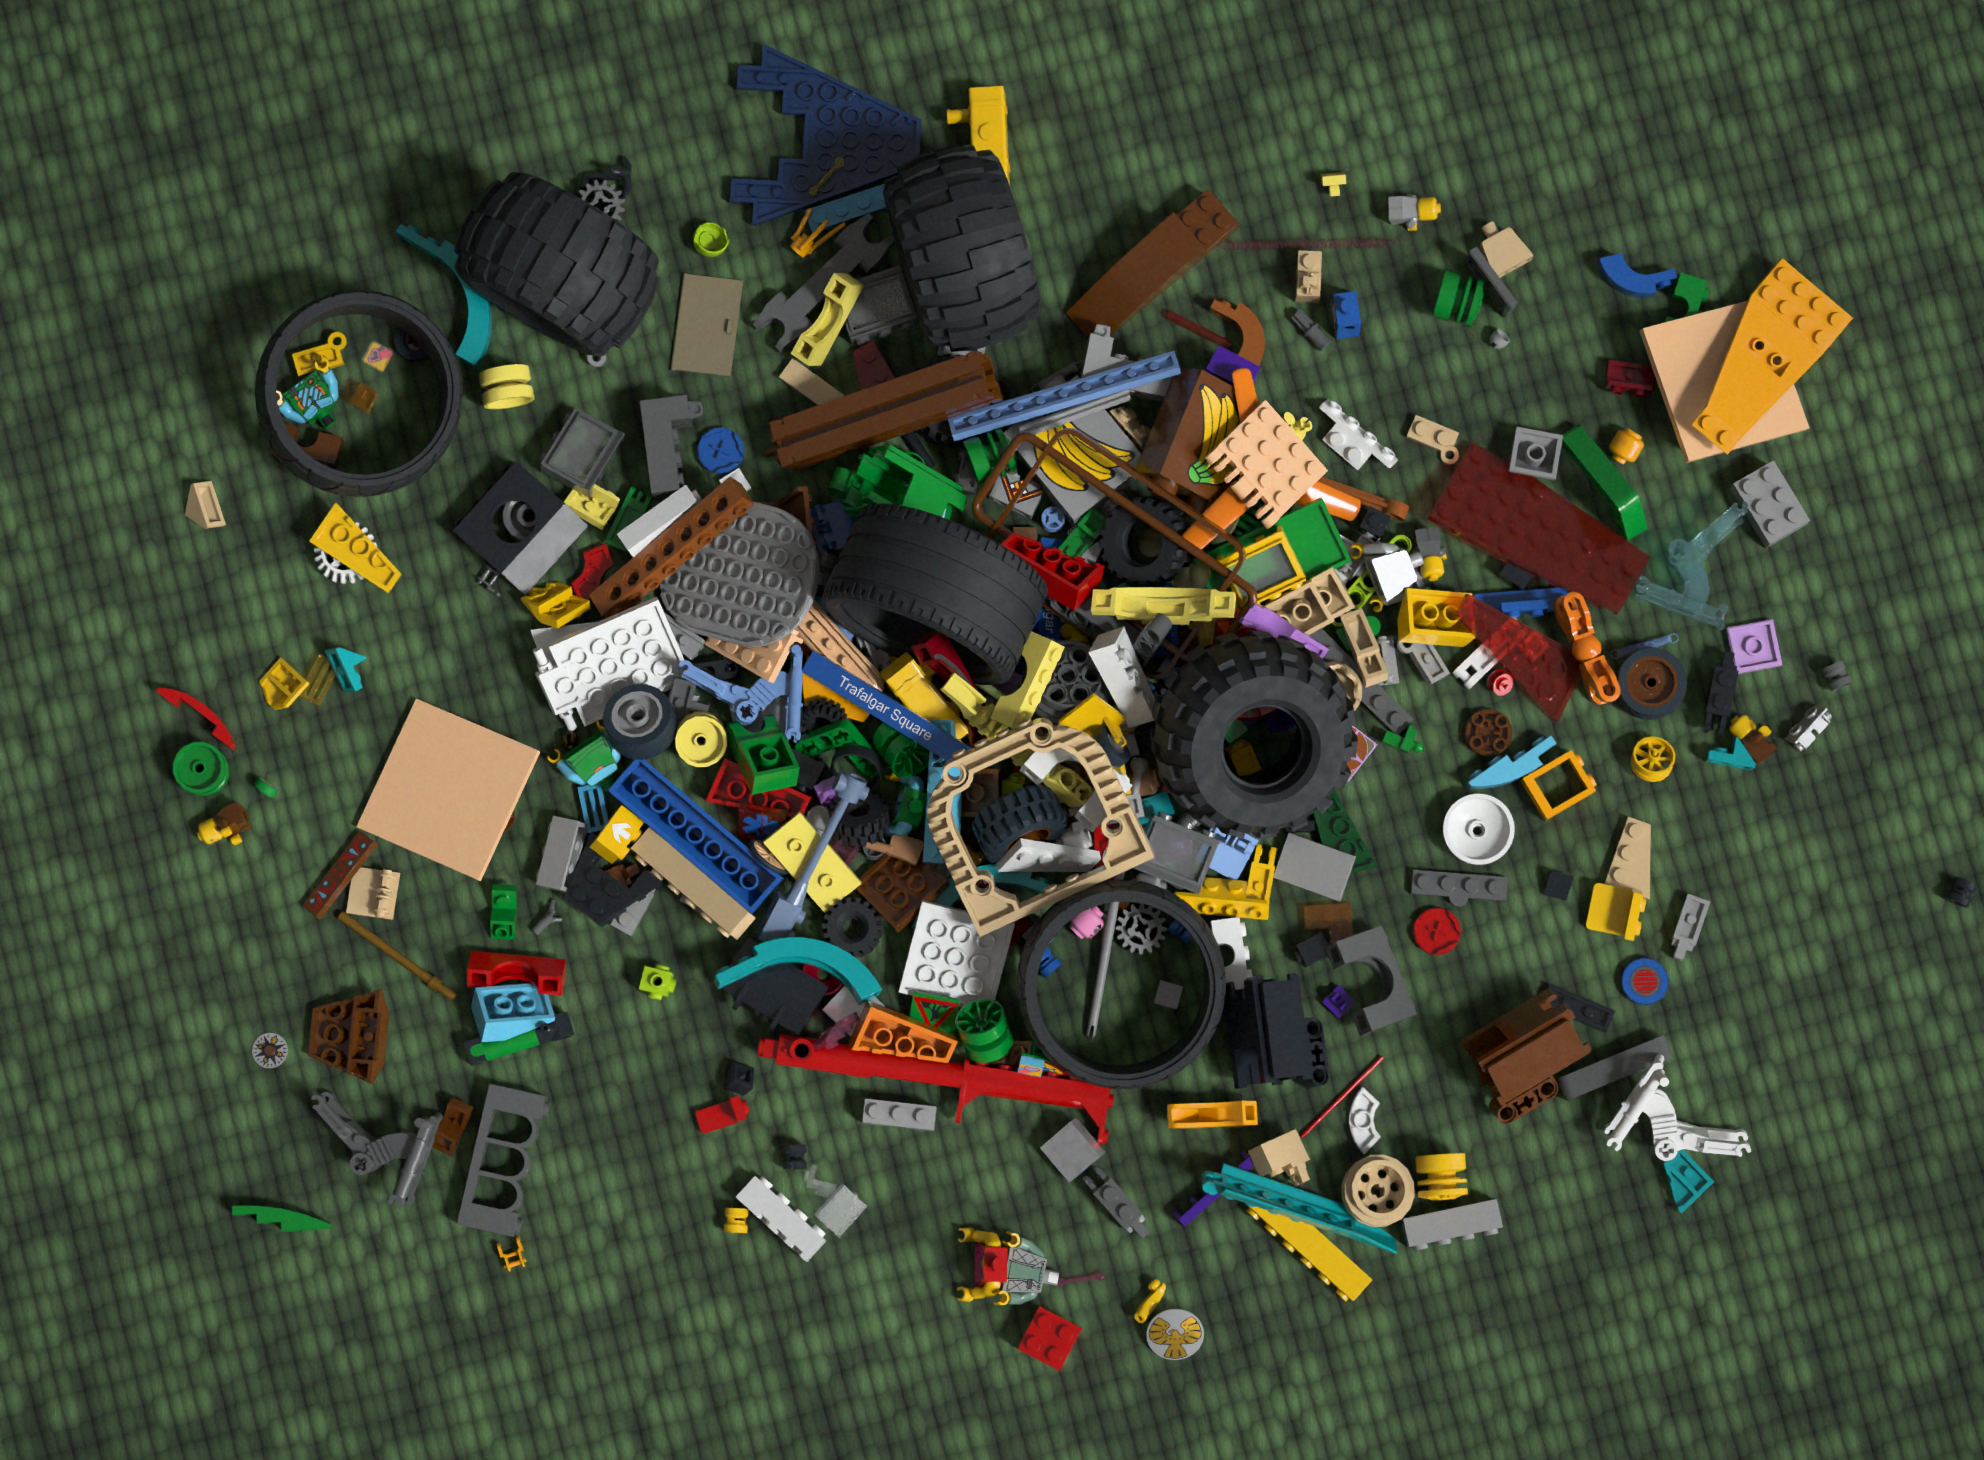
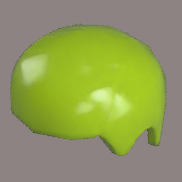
[693,222,729,257]

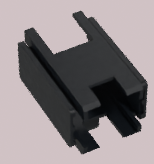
[1224,973,1329,1089]

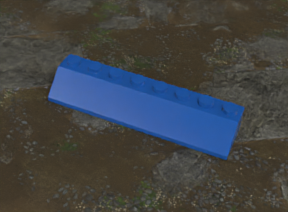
[608,759,784,914]

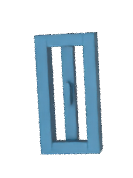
[577,783,609,834]

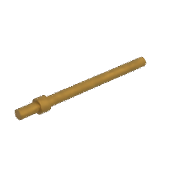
[338,911,457,1001]

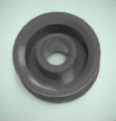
[503,501,536,542]

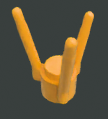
[790,208,846,258]

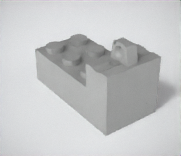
[1080,324,1173,402]

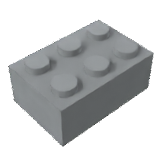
[1729,460,1810,548]

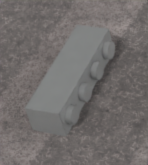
[1401,1199,1503,1251]

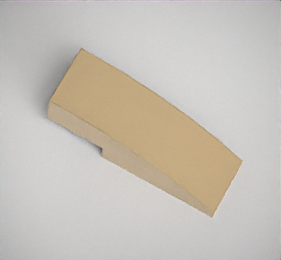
[1340,608,1388,687]

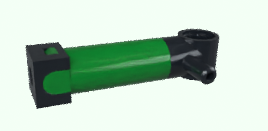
[464,1012,574,1066]

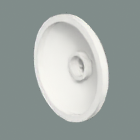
[1443,794,1514,865]

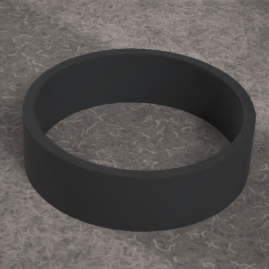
[829,745,883,791]

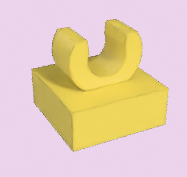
[1320,172,1346,196]

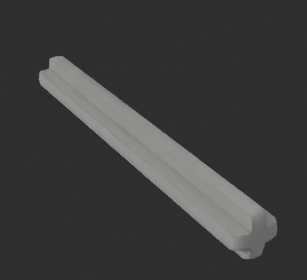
[1018,390,1131,435]

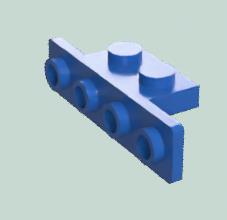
[1474,587,1569,619]

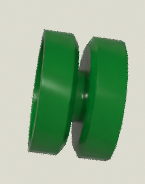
[173,742,229,797]

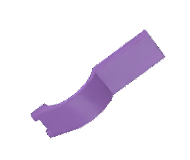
[1239,602,1329,659]

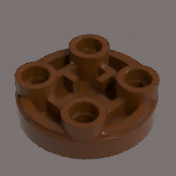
[1464,709,1512,757]

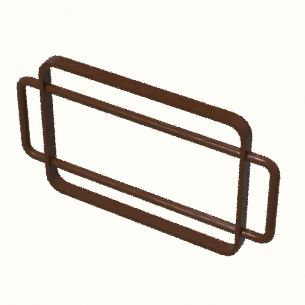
[972,428,1257,679]

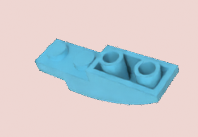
[1467,736,1556,789]

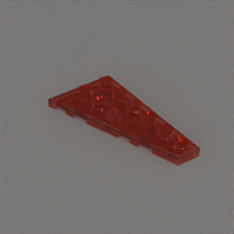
[1455,594,1582,722]

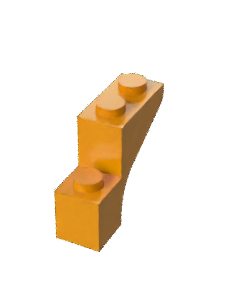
[1167,1101,1258,1129]

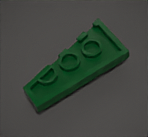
[1313,791,1378,874]

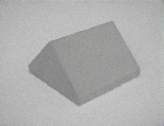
[1509,427,1563,480]

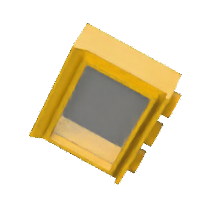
[1217,525,1306,609]

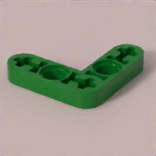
[795,720,882,777]

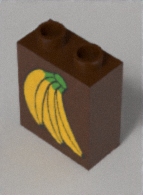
[1136,368,1262,514]

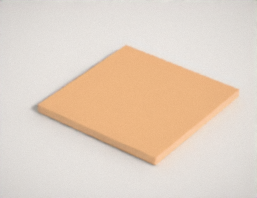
[1640,301,1809,463]
[356,699,540,881]

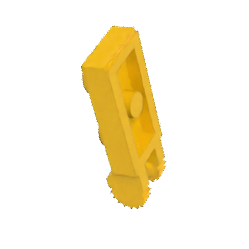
[1246,844,1276,901]

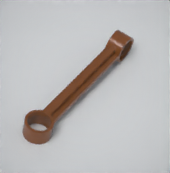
[1318,477,1409,521]

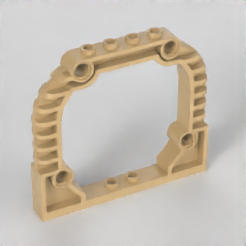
[928,718,1154,937]

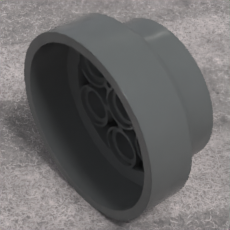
[1021,640,1111,726]

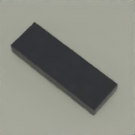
[1546,984,1615,1033]

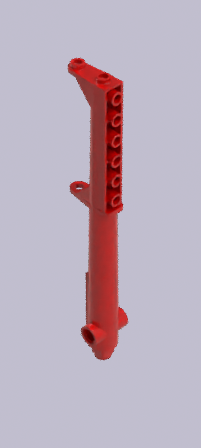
[758,1033,1114,1145]

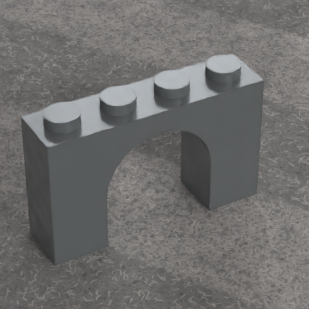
[1325,926,1417,1036]

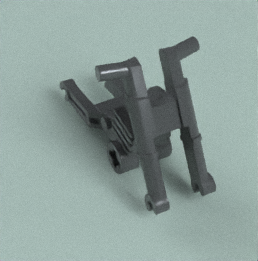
[311,1091,443,1208]

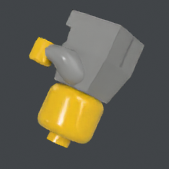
[1388,194,1441,231]

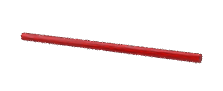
[1299,1056,1384,1139]

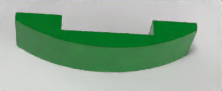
[1058,507,1107,558]

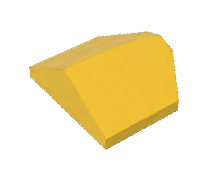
[260,657,309,710]

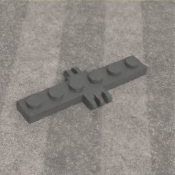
[1309,628,1414,735]

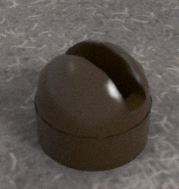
[560,731,580,750]

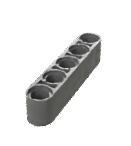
[1557,1035,1673,1101]

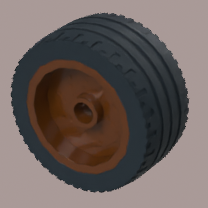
[1615,648,1687,720]

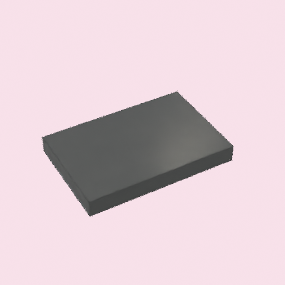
[1464,246,1518,318]

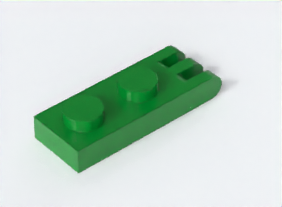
[604,486,653,553]

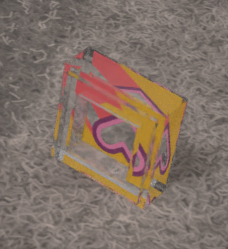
[361,340,394,372]

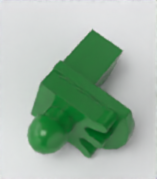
[1381,723,1424,754]

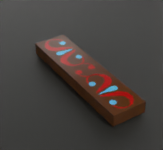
[302,830,378,920]

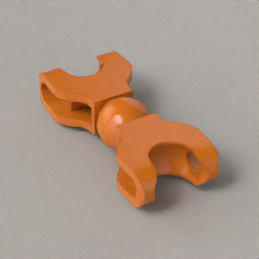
[1553,592,1621,705]

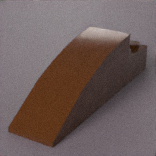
[1066,189,1239,339]

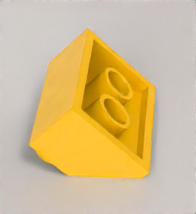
[1397,588,1475,647]

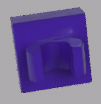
[1322,985,1355,1019]

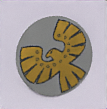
[1146,1309,1204,1360]

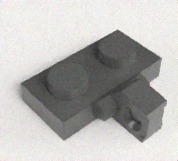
[668,676,710,726]

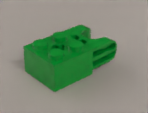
[727,714,800,795]

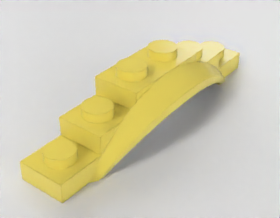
[1091,587,1236,625]

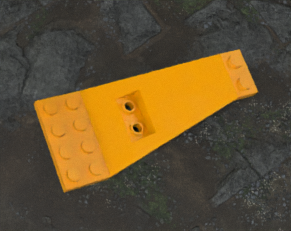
[1690,258,1853,455]

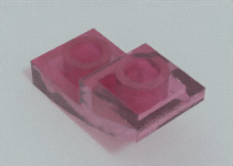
[814,1012,860,1050]

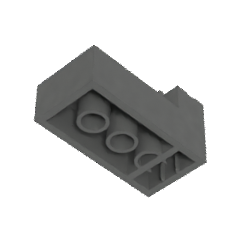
[640,395,704,501]

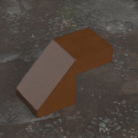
[432,1097,474,1157]

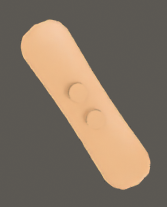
[795,600,884,691]

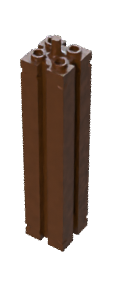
[764,350,1003,471]

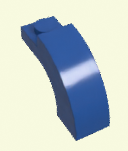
[1597,253,1677,298]

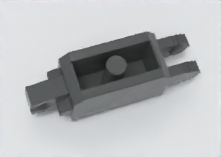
[1082,1165,1150,1239]

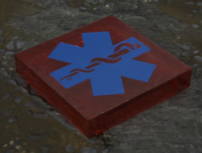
[738,803,787,840]

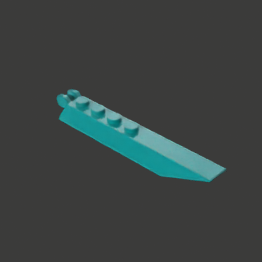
[1202,1163,1397,1254]

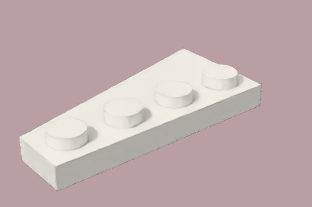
[996,838,1101,872]

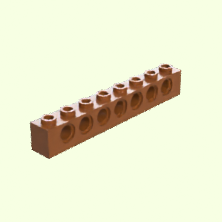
[589,477,754,618]

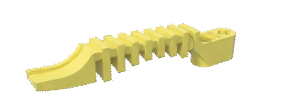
[940,673,1094,808]

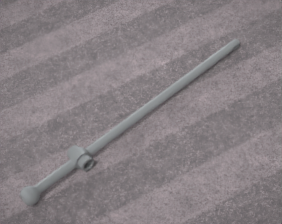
[1086,757,1149,1039]

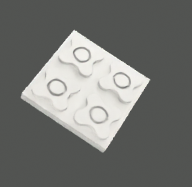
[899,900,1015,1008]

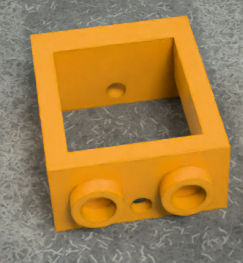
[1521,750,1596,821]

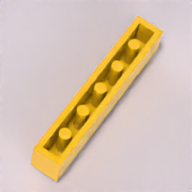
[1245,1204,1372,1302]

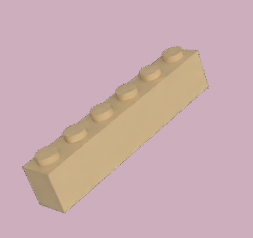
[631,827,755,939]

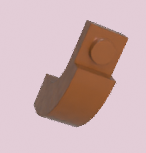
[1209,299,1265,366]

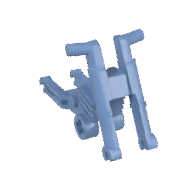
[677,645,803,743]

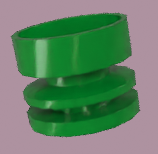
[1432,269,1484,327]
[962,427,1017,487]

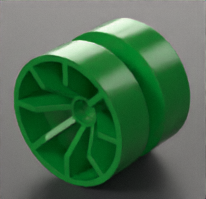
[873,722,930,778]
[955,999,1014,1063]

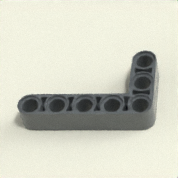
[1050,596,1172,668]

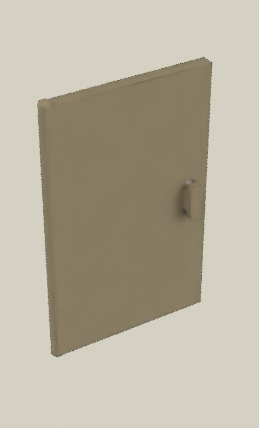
[670,273,743,377]

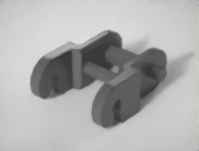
[476,564,505,597]

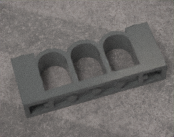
[457,1084,550,1237]

